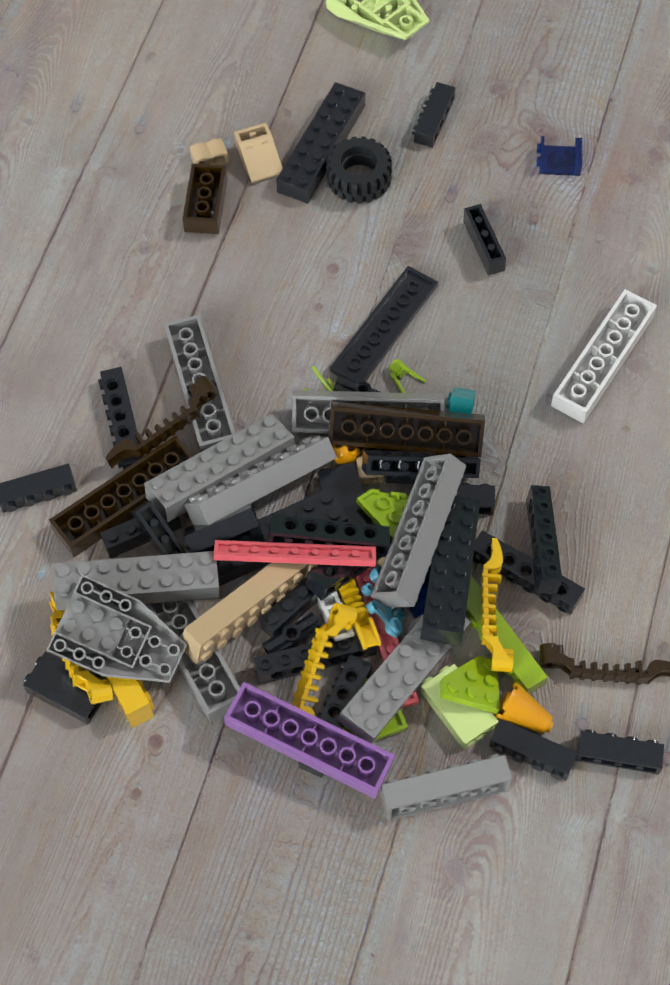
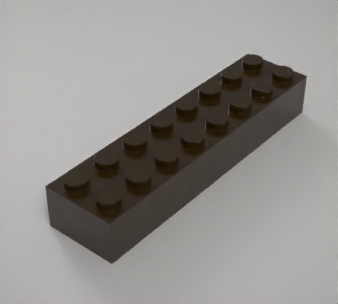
[329,401,485,458]
[49,436,193,557]

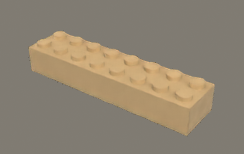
[182,563,318,664]

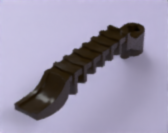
[105,376,218,469]
[539,643,670,685]

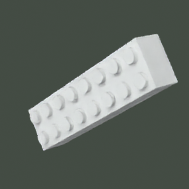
[551,289,657,424]

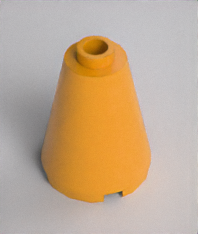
[494,682,554,734]

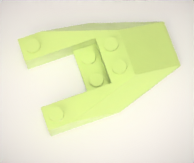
[326,0,430,40]

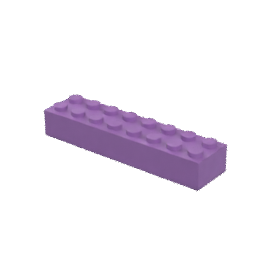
[224,682,395,799]

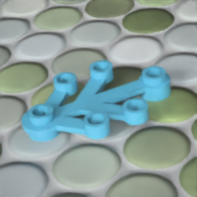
[361,566,406,637]

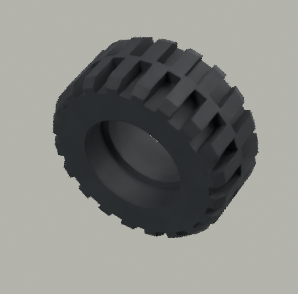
[326,136,392,204]

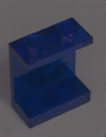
[536,136,582,176]

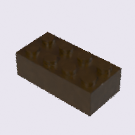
[182,164,228,234]

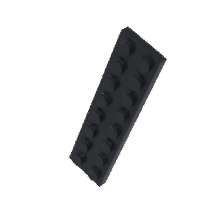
[330,266,438,382]

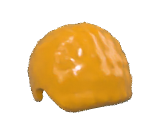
[331,444,361,465]

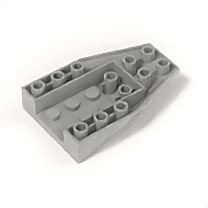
[46,574,187,683]

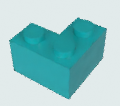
[446,387,476,414]

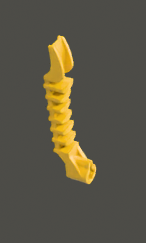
[481,538,514,673]
[338,580,381,650]
[49,591,113,704]
[291,603,357,716]

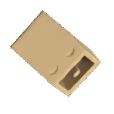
[234,123,283,183]

